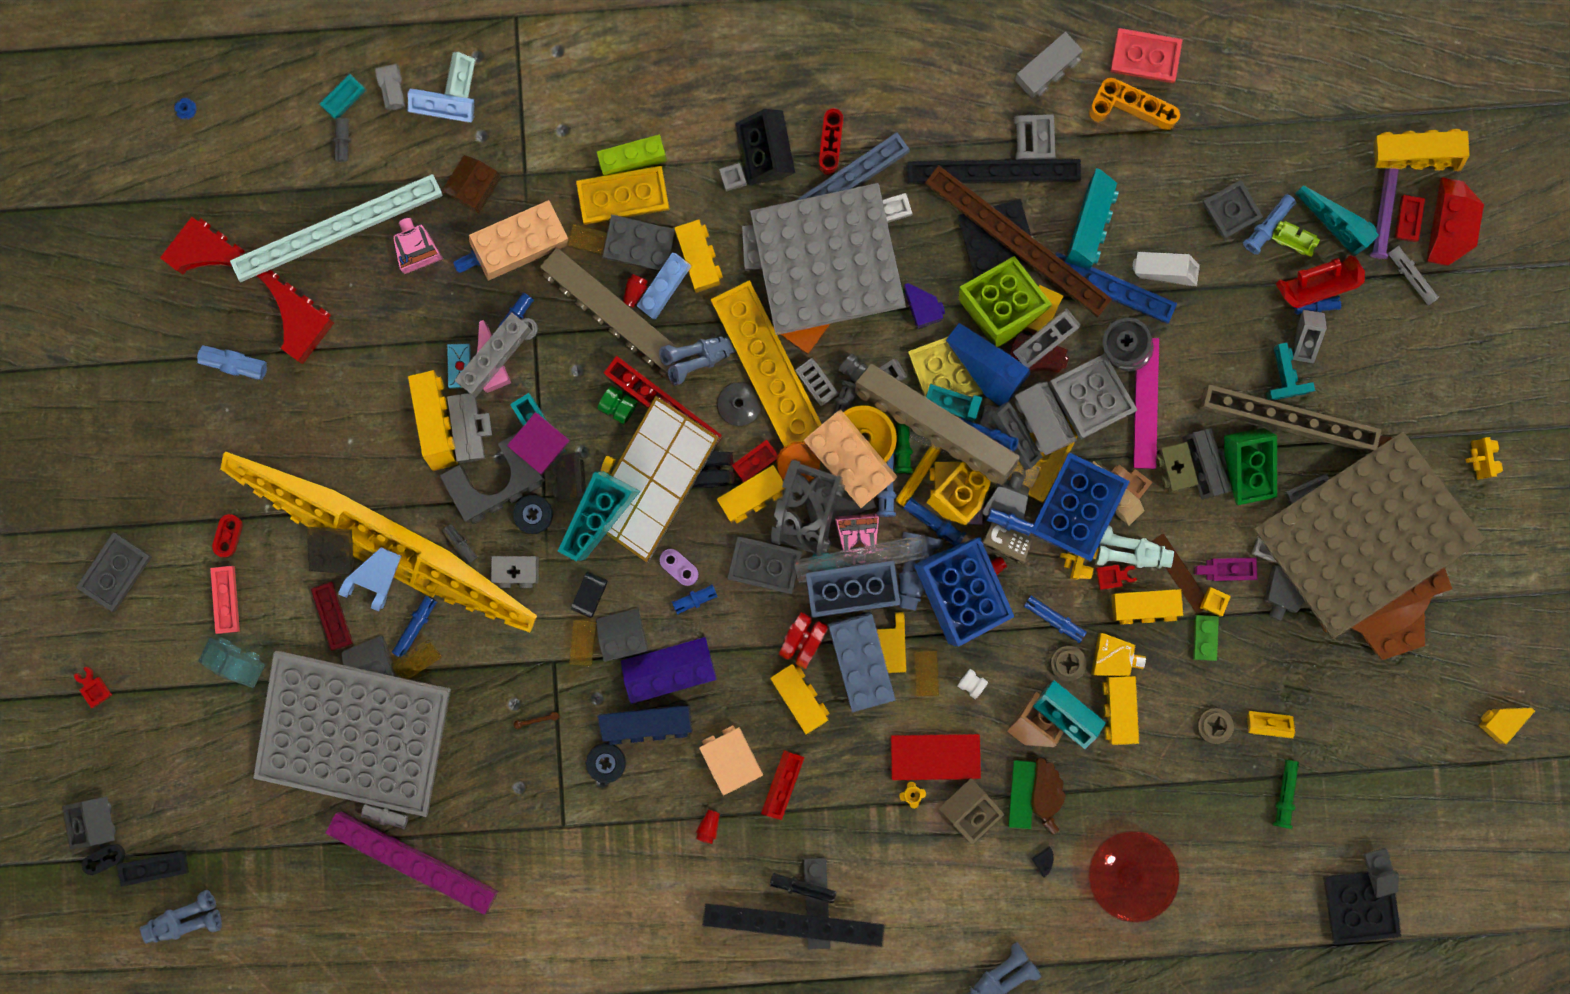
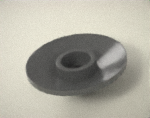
[718,383,761,426]

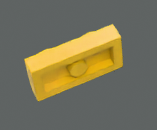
[1247,711,1295,738]

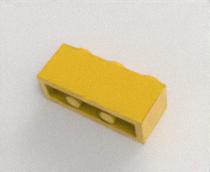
[674,220,723,293]
[717,465,785,524]
[1111,589,1183,625]
[770,664,830,734]
[1102,676,1139,745]

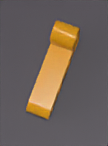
[1089,78,1180,130]

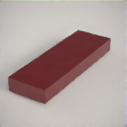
[311,582,354,651]

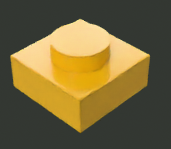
[1200,587,1231,617]

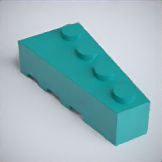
[558,471,641,561]

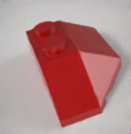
[1426,177,1484,266]

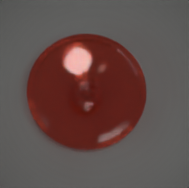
[1088,831,1179,922]

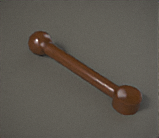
[514,712,559,729]

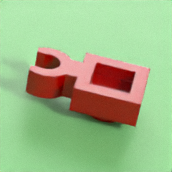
[1096,565,1137,590]
[74,667,112,708]

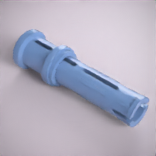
[1243,194,1296,254]
[876,454,896,517]

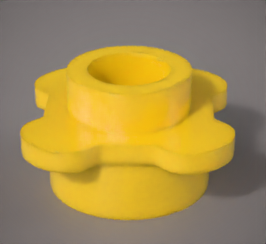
[900,782,926,808]

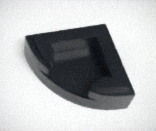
[1031,846,1054,878]

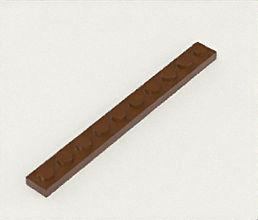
[925,166,1112,318]

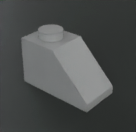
[1293,310,1327,363]

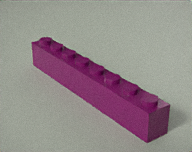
[325,811,499,915]

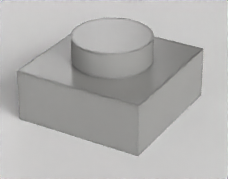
[719,163,746,191]

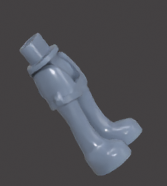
[659,336,736,386]
[899,532,944,611]
[140,890,222,943]
[968,942,1042,994]

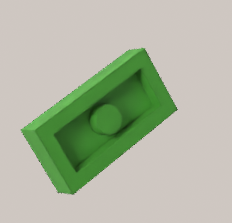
[1193,615,1219,661]

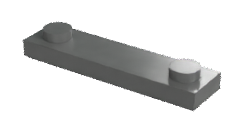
[804,857,831,950]

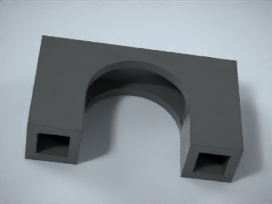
[440,433,545,524]

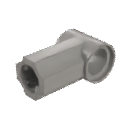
[375,64,405,110]

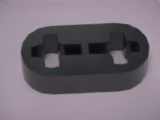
[82,844,125,875]

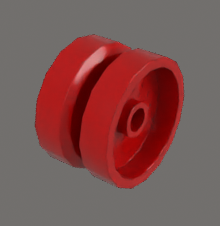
[778,612,829,669]

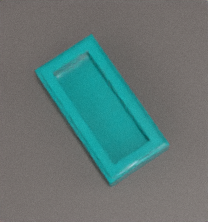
[320,74,366,119]

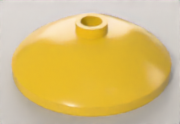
[843,405,897,462]

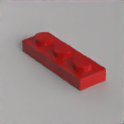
[761,750,805,820]

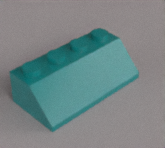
[1065,168,1119,269]

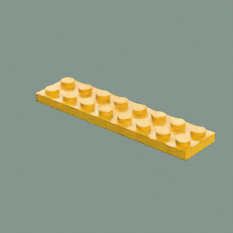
[711,280,822,447]

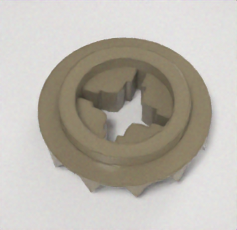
[1051,646,1087,681]
[1198,708,1234,744]

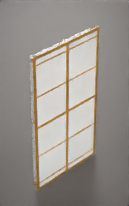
[607,396,720,562]

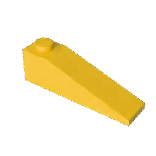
[927,461,991,525]

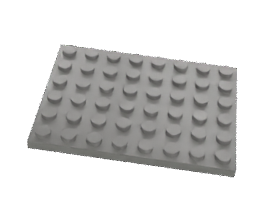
[253,651,451,817]

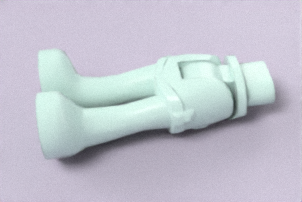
[1095,525,1174,569]

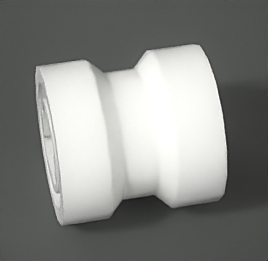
[957,669,988,699]

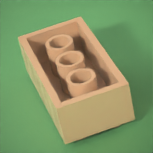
[469,200,568,281]
[804,409,898,508]

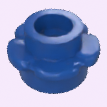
[175,98,196,119]

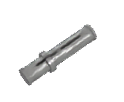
[1388,246,1439,306]

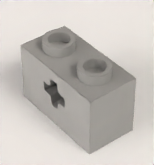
[491,556,539,588]

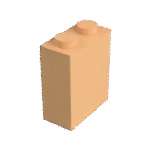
[699,725,763,796]

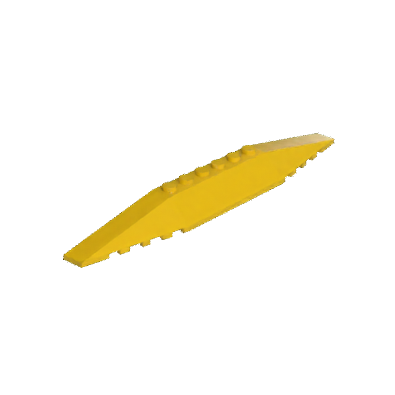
[220,452,537,633]

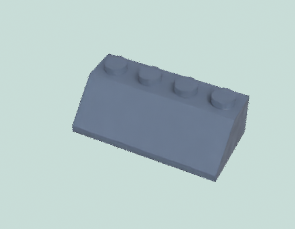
[806,561,900,618]

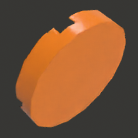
[776,442,820,482]

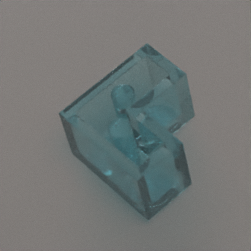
[198,637,266,688]

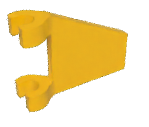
[876,612,906,673]

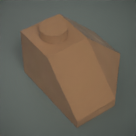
[1007,691,1064,747]

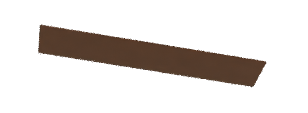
[1151,533,1205,614]

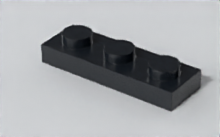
[117,851,189,887]

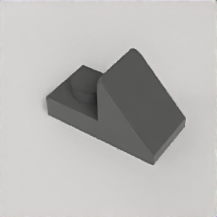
[1363,848,1399,898]

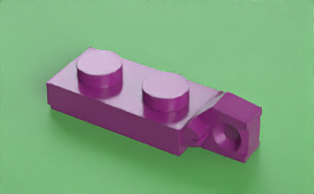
[1194,558,1258,581]

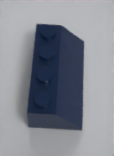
[598,705,693,745]

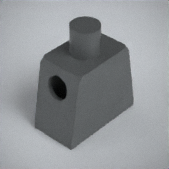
[982,472,1030,520]
[1264,565,1305,621]

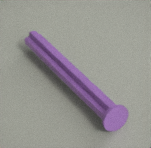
[1370,168,1399,259]

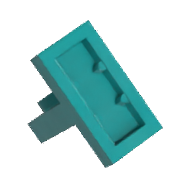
[1265,343,1315,401]
[926,384,982,422]

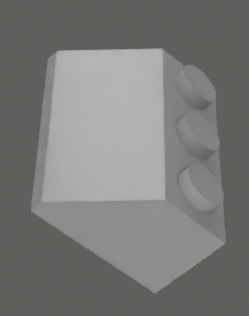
[1015,382,1077,455]

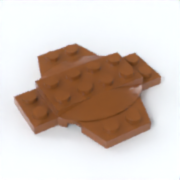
[1320,567,1452,660]

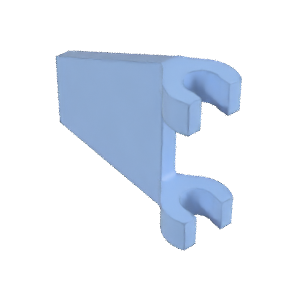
[339,547,401,611]

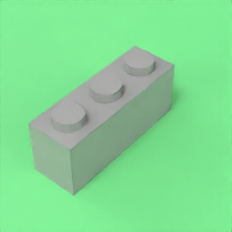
[1015,32,1083,99]

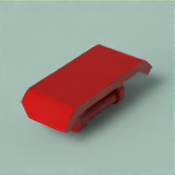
[1275,255,1365,308]

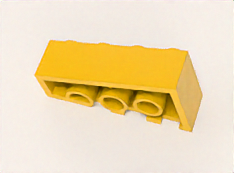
[1374,129,1470,171]
[408,370,458,471]

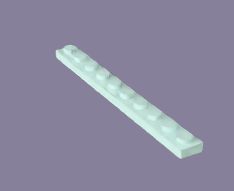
[230,174,443,282]

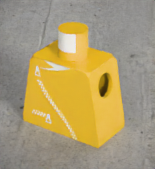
[1091,633,1146,676]

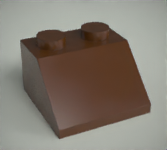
[442,155,501,214]

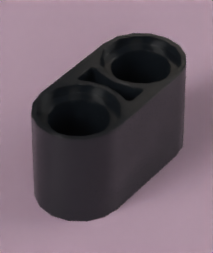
[571,571,608,618]

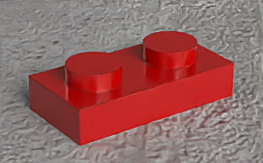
[1395,195,1425,242]
[732,439,778,482]

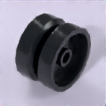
[690,451,735,488]

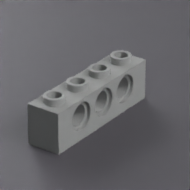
[454,313,532,398]

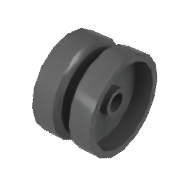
[1103,317,1154,371]

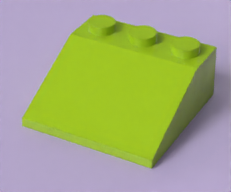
[959,256,1052,347]

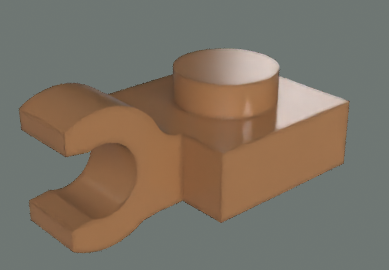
[1111,465,1152,499]

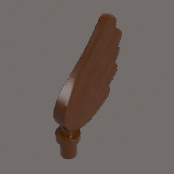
[1031,757,1066,835]

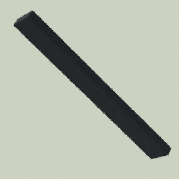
[907,159,1081,184]

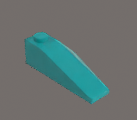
[1295,185,1379,256]

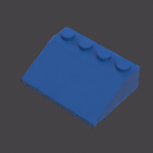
[1030,453,1130,561]
[914,537,1014,647]

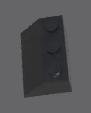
[735,109,795,185]

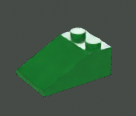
[1224,428,1277,505]

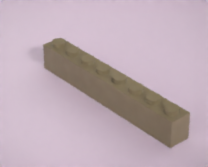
[540,248,691,380]
[855,363,1020,486]
[1199,385,1382,453]

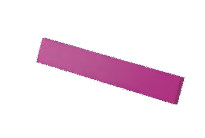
[1133,338,1159,469]

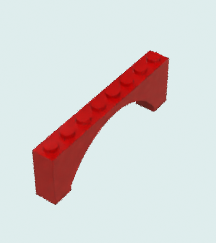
[160,217,334,364]

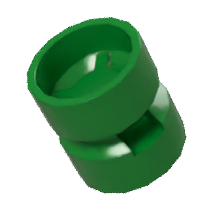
[597,385,638,425]

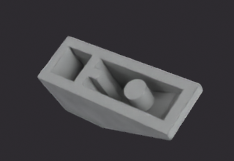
[1013,308,1080,368]

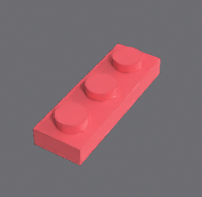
[210,566,240,634]

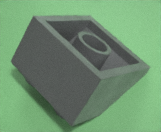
[596,608,649,662]
[341,635,399,677]
[62,797,115,850]

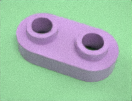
[660,549,699,586]

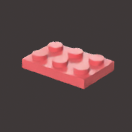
[1110,28,1183,83]

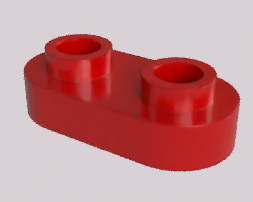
[212,514,243,558]

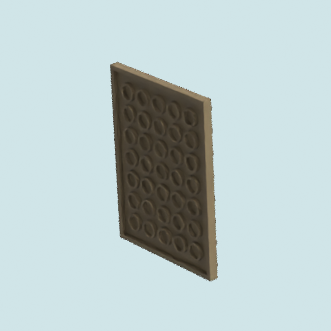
[1254,431,1486,640]

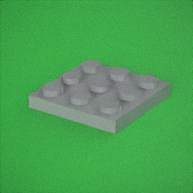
[1048,354,1137,440]

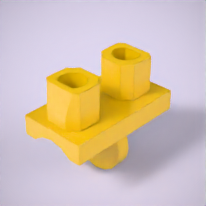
[1465,437,1503,480]
[1060,548,1099,580]

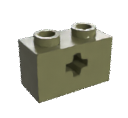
[1156,442,1198,493]

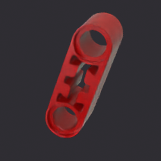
[819,108,843,175]

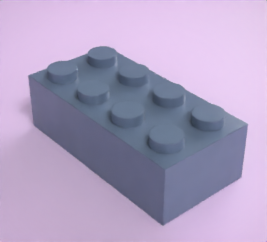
[828,612,895,712]

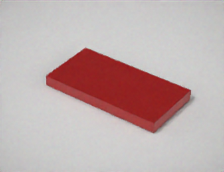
[891,734,981,780]

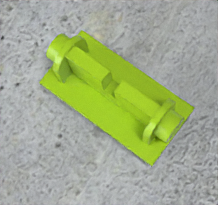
[1272,221,1320,257]

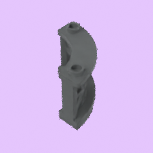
[771,460,845,559]

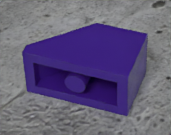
[903,283,945,329]

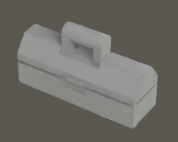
[447,393,492,463]

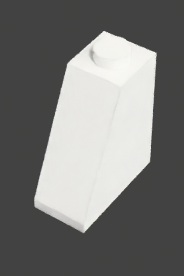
[1133,252,1200,286]

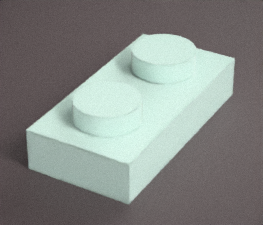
[445,52,475,98]

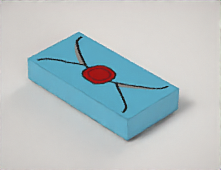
[448,344,471,389]

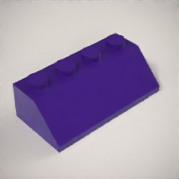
[621,637,717,704]

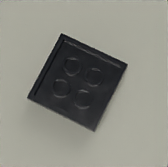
[957,199,1031,278]
[1323,871,1402,945]

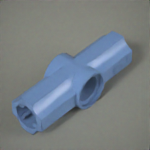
[197,345,267,380]

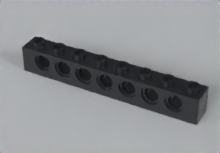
[702,903,885,947]

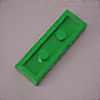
[1008,760,1036,829]

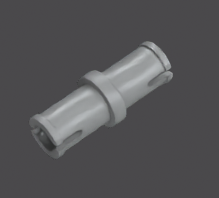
[361,804,409,829]

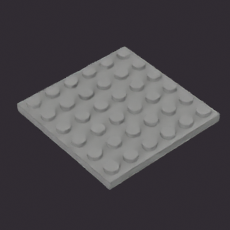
[750,183,906,335]

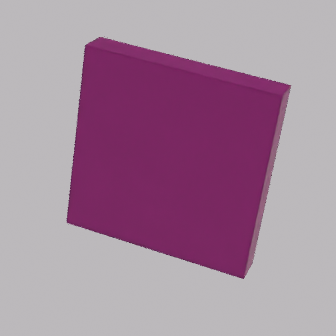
[507,412,570,475]

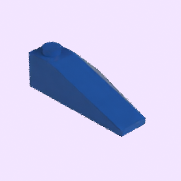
[946,323,1030,407]

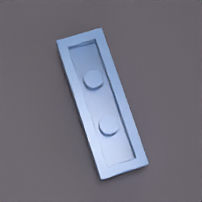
[408,89,474,123]
[637,252,692,319]

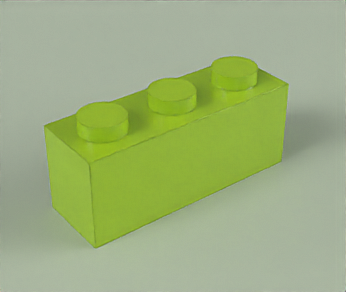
[597,134,667,176]

